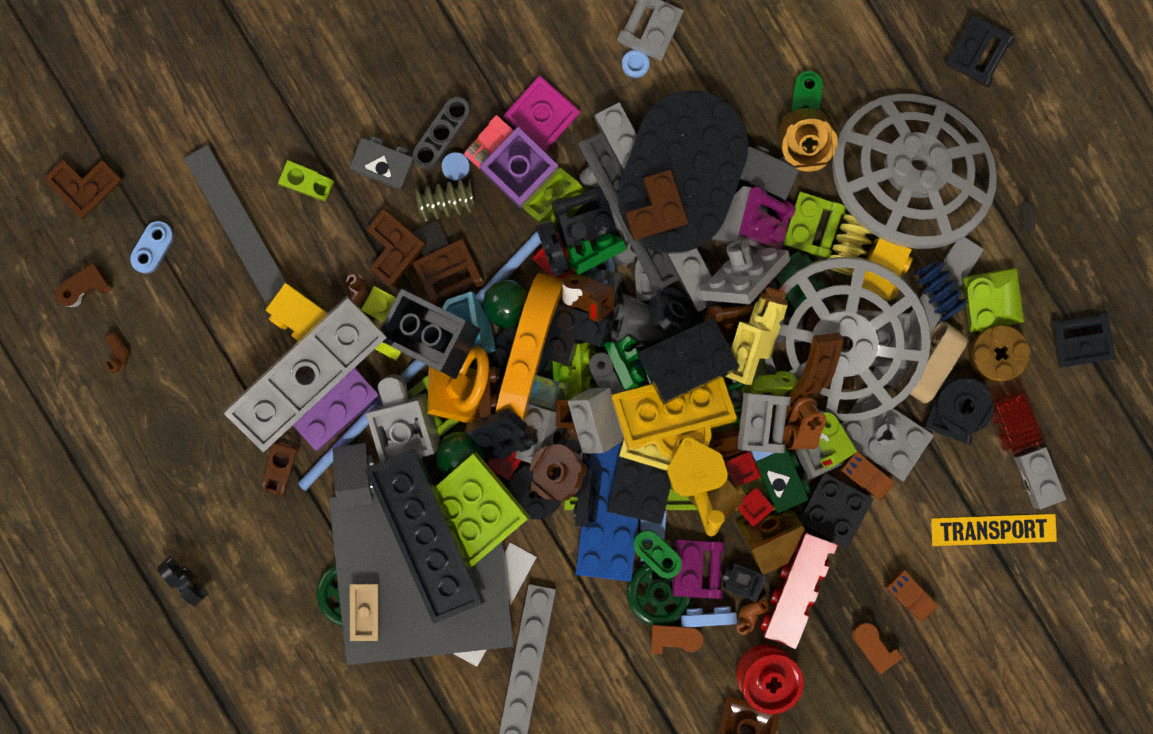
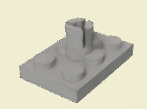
[699,241,790,304]
[841,394,934,482]

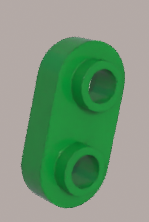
[791,71,823,112]
[633,529,682,578]

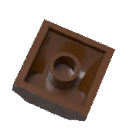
[717,696,780,734]

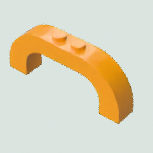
[495,273,563,422]

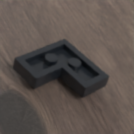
[542,304,612,366]

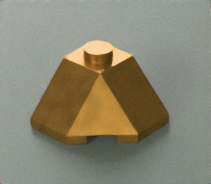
[736,511,805,575]

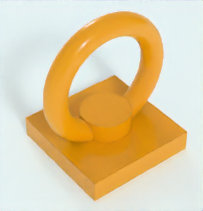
[427,346,489,423]

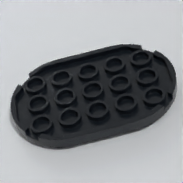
[617,90,748,254]

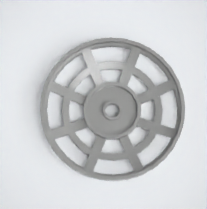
[832,94,997,249]
[764,256,931,421]

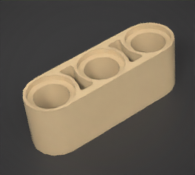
[901,321,968,403]

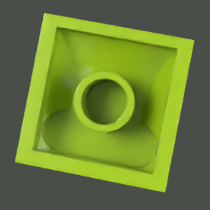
[961,268,1024,332]

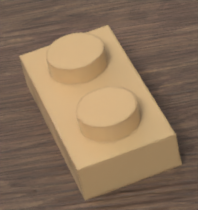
[350,584,379,641]

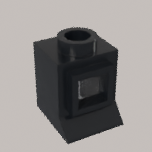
[721,562,767,602]

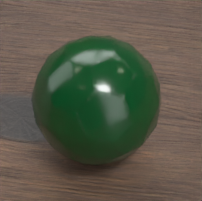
[483,279,529,329]
[435,431,485,477]

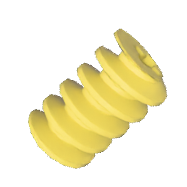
[829,214,873,276]

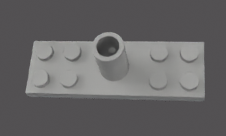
[224,296,387,452]

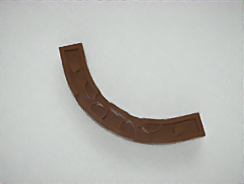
[708,332,844,459]

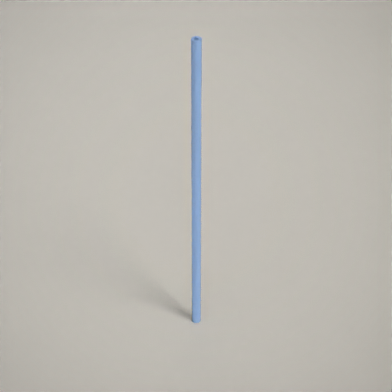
[298,185,590,491]

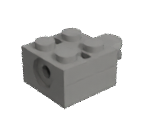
[366,374,440,462]

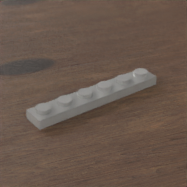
[499,584,556,734]

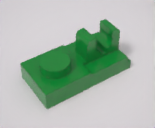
[566,233,627,275]
[604,336,647,391]

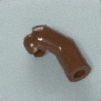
[105,331,130,373]

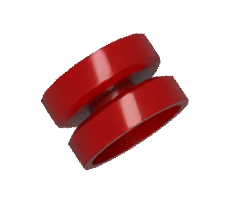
[736,644,804,715]

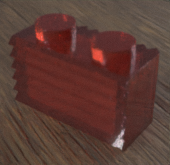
[991,390,1044,454]

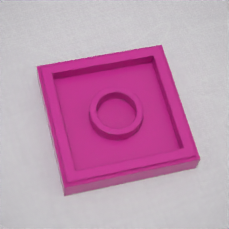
[503,75,581,152]

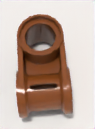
[783,396,827,449]

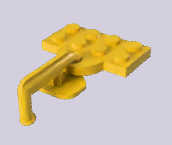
[611,377,737,536]

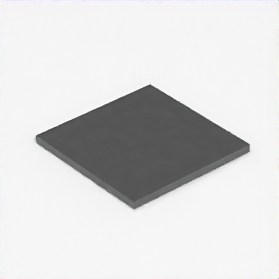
[329,486,514,665]

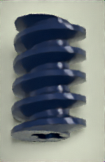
[912,260,969,322]

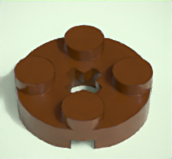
[530,444,587,501]

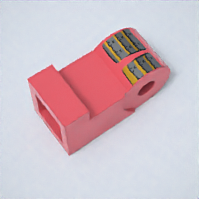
[464,115,514,169]

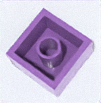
[480,127,559,209]

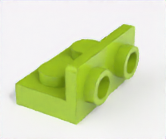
[522,168,586,233]
[553,342,598,399]

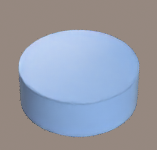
[622,50,650,79]
[442,153,470,181]

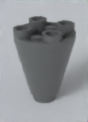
[607,293,673,348]

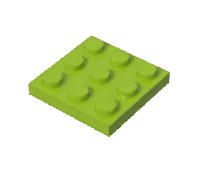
[435,452,530,568]

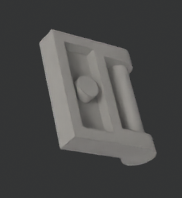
[617,0,684,61]
[737,393,791,453]

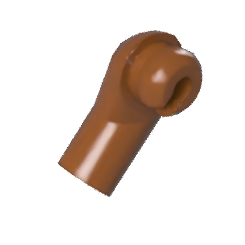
[346,274,368,308]
[736,599,769,635]

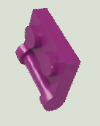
[739,187,796,250]
[672,540,725,599]

